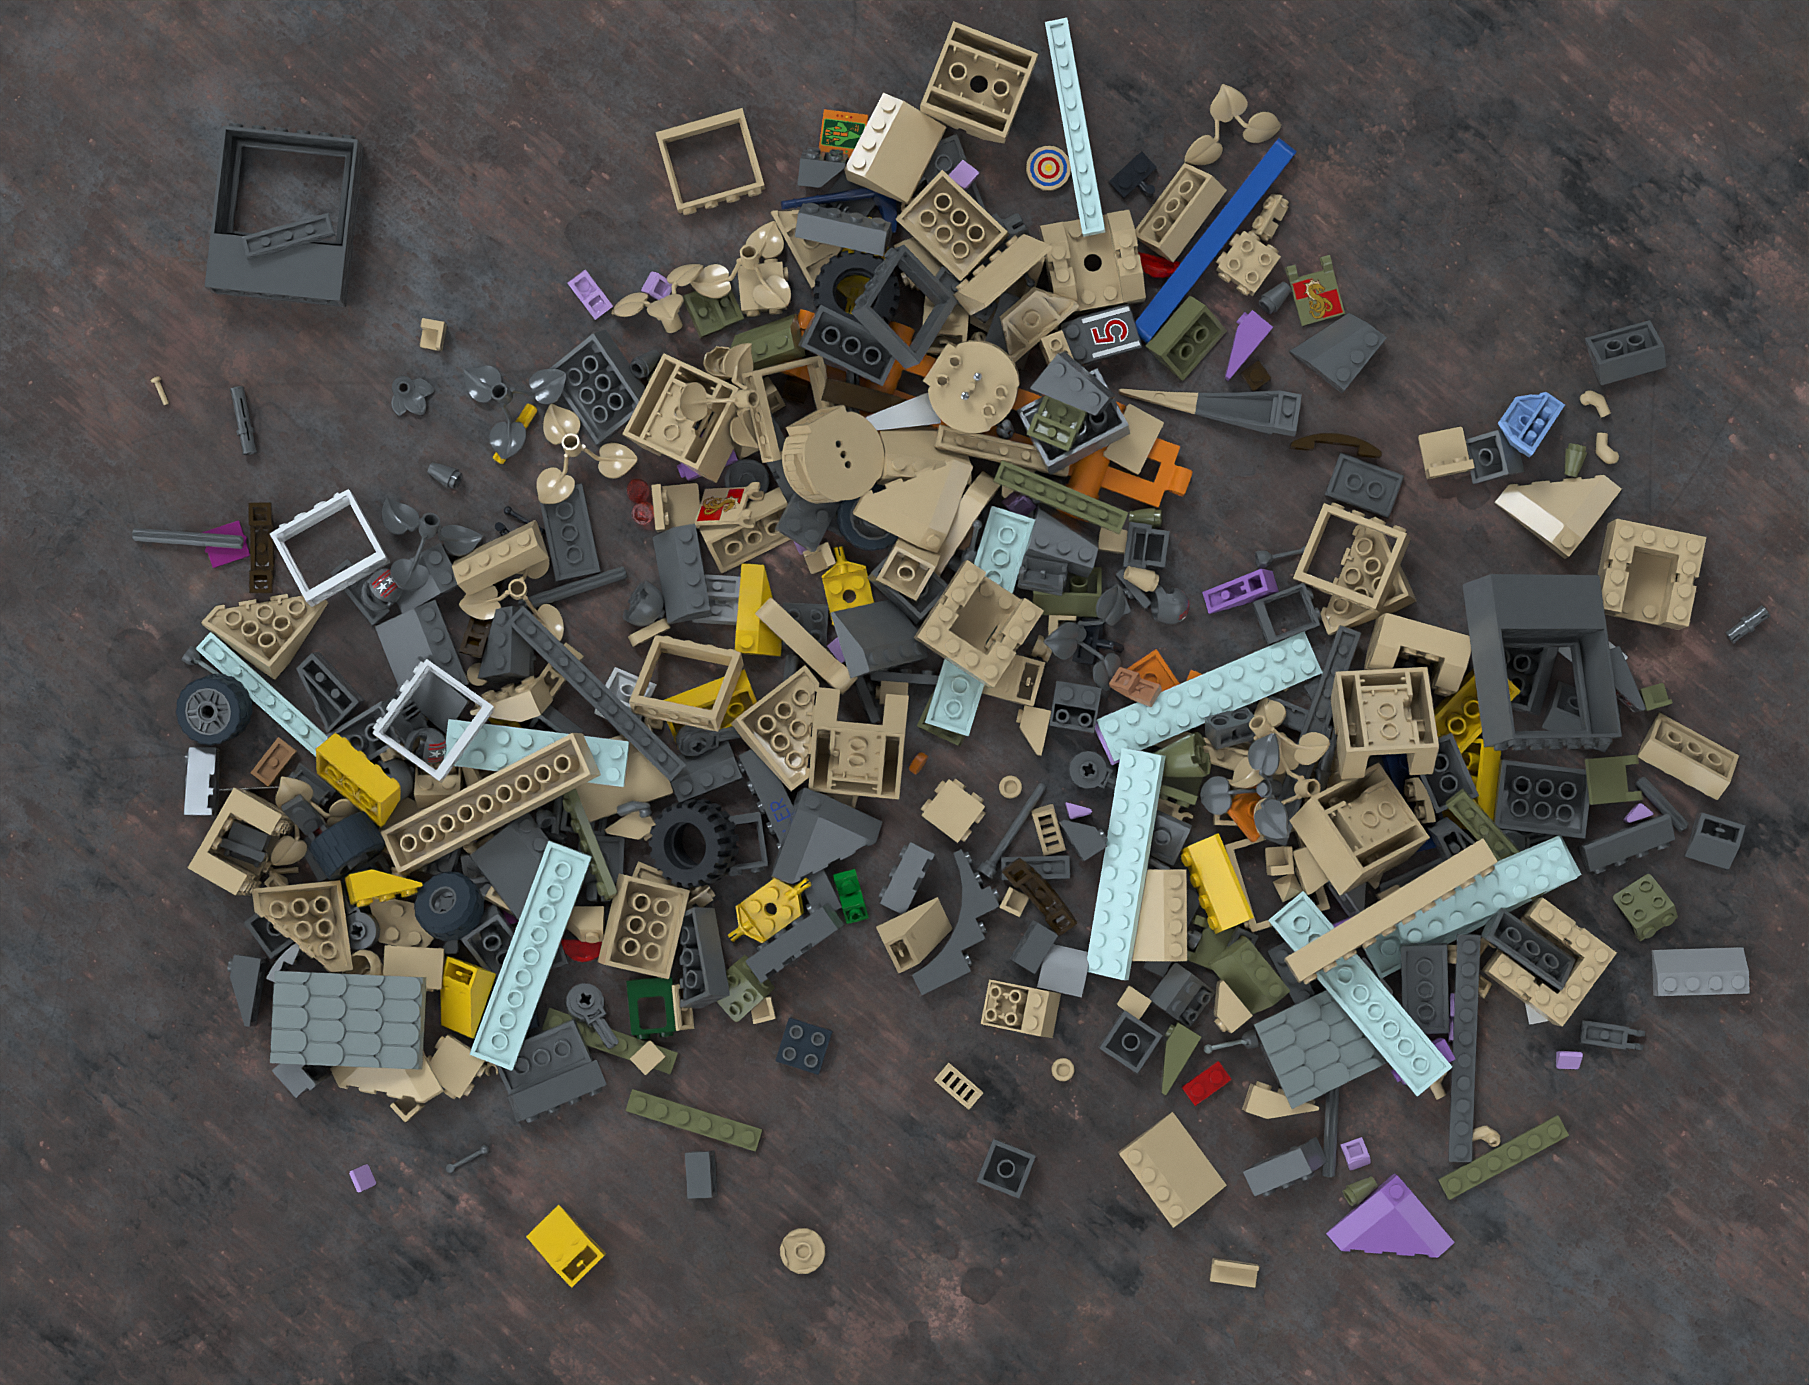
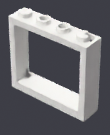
[270,489,391,607]
[373,659,495,783]

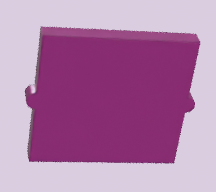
[202,520,250,568]

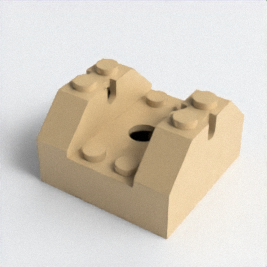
[920,21,1038,144]
[1039,210,1146,316]
[1364,613,1471,697]

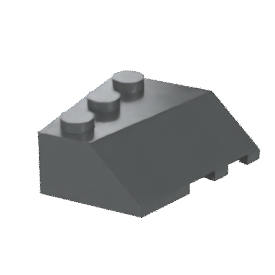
[1289,313,1387,393]
[1025,502,1099,578]

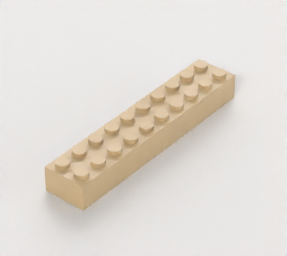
[381,733,601,873]
[1285,838,1498,985]

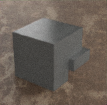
[1123,522,1170,570]
[220,820,272,868]
[272,1063,331,1098]

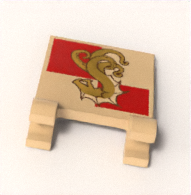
[695,482,764,528]

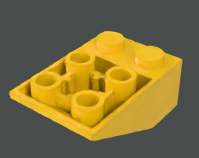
[345,869,423,908]
[440,956,496,1038]
[526,1205,606,1288]

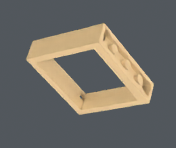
[656,108,765,215]
[742,355,835,463]
[1293,503,1411,613]
[629,635,744,732]
[1224,827,1330,932]

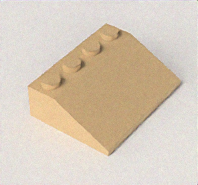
[844,93,946,205]
[896,170,1009,281]
[953,234,1053,316]
[877,425,972,493]
[576,725,674,823]
[1132,870,1187,961]
[598,874,690,979]
[1118,1112,1227,1228]

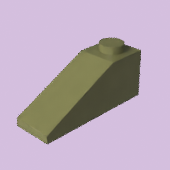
[1161,1022,1201,1095]

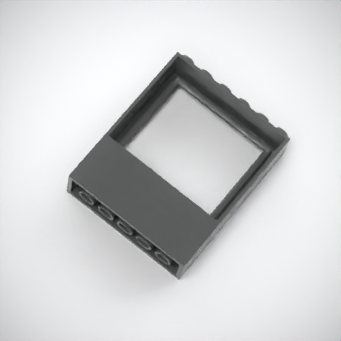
[205,123,364,307]
[1462,574,1622,751]

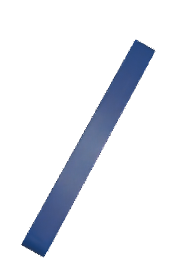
[1135,138,1297,344]

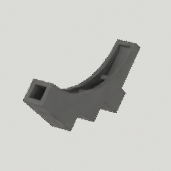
[912,849,1001,995]

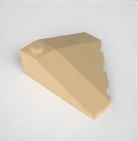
[853,458,973,553]
[1494,475,1621,559]
[1321,517,1416,636]
[201,594,328,679]
[731,665,819,791]
[252,880,353,973]
[330,1051,444,1103]

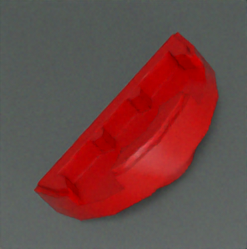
[1138,252,1181,278]
[561,939,602,962]

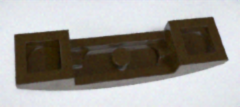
[821,378,907,414]
[1289,433,1382,459]
[248,502,274,593]
[459,579,504,658]
[1001,858,1077,937]

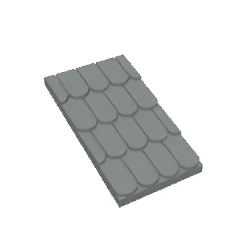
[1254,968,1388,1109]
[270,971,427,1069]

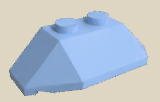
[1498,392,1565,458]

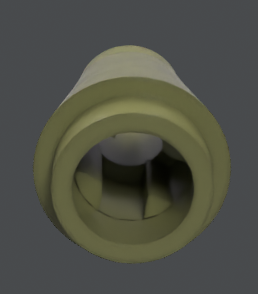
[1564,443,1588,477]
[1129,507,1162,529]
[1342,1176,1378,1206]

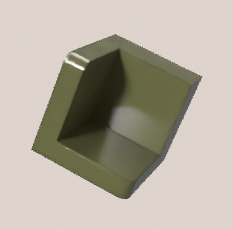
[1638,683,1673,712]

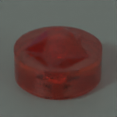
[626,479,649,502]
[631,501,654,525]

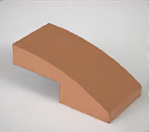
[1109,667,1162,707]

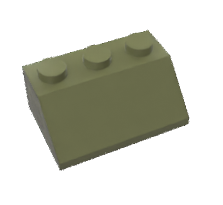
[1146,296,1227,381]
[730,314,806,371]
[1032,567,1102,617]
[1208,935,1290,1014]

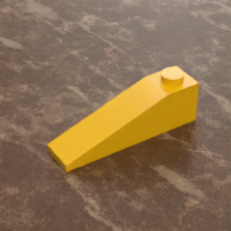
[735,564,782,657]

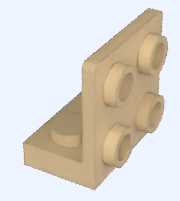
[1418,427,1475,480]
[651,483,701,532]

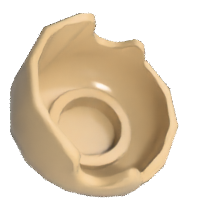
[703,346,731,380]

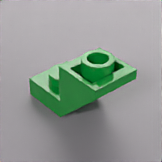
[833,869,869,924]

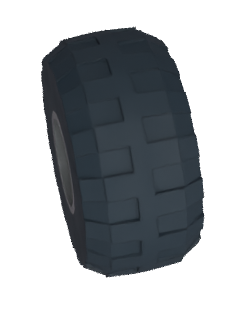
[414,871,484,941]

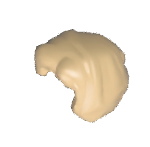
[342,949,384,975]

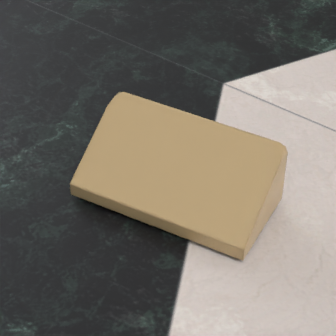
[672,984,694,1031]

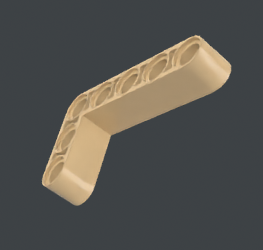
[934,471,1001,577]
[755,597,858,695]

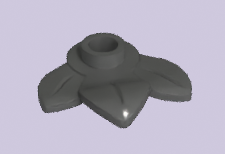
[391,376,434,416]

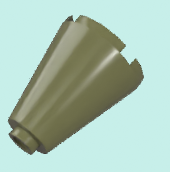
[1154,732,1211,777]

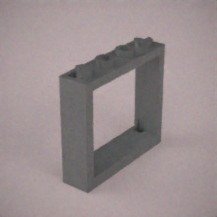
[851,245,958,369]

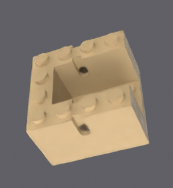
[623,353,741,483]
[1598,519,1706,630]
[914,560,1044,688]
[1331,667,1439,779]
[808,687,909,799]
[1290,763,1430,896]
[188,788,294,896]
[1481,898,1617,1027]

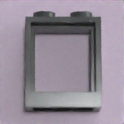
[1252,583,1322,645]
[728,812,769,876]

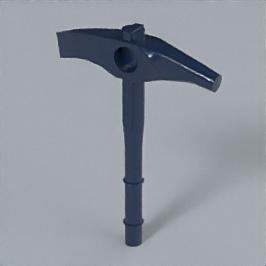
[781,187,897,233]

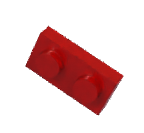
[1181,1061,1232,1106]

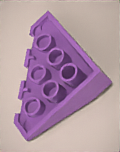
[1326,1174,1455,1258]

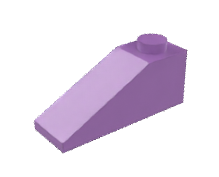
[1225,310,1273,381]
[1202,569,1279,614]

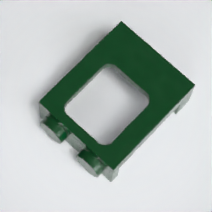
[626,976,676,1039]

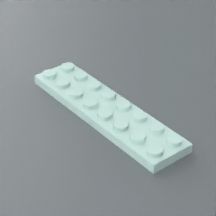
[444,719,630,787]
[1397,836,1577,944]

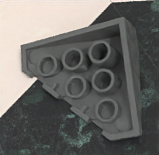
[771,788,882,884]

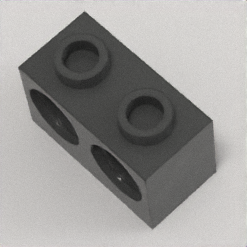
[1205,706,1255,750]

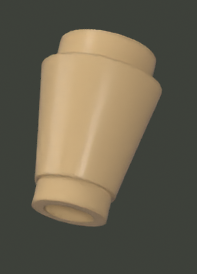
[1124,566,1159,592]

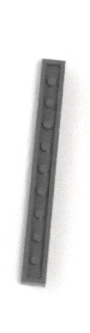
[507,606,686,781]
[1263,625,1361,846]
[1448,934,1481,1162]

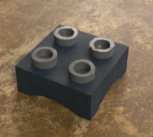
[775,1017,833,1075]

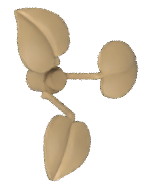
[1184,84,1281,165]
[691,221,791,309]
[611,264,704,333]
[678,343,760,448]
[537,404,638,504]
[459,558,564,641]
[1230,697,1330,789]
[1254,732,1321,836]
[270,777,362,866]

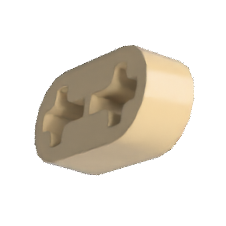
[628,618,671,647]

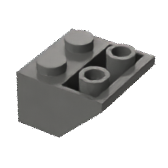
[798,147,848,188]
[1049,681,1102,733]
[1684,813,1745,870]
[1148,962,1216,1028]

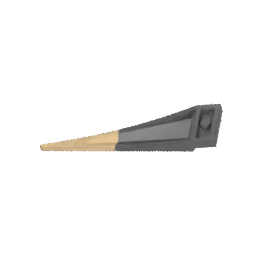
[1118,389,1302,437]

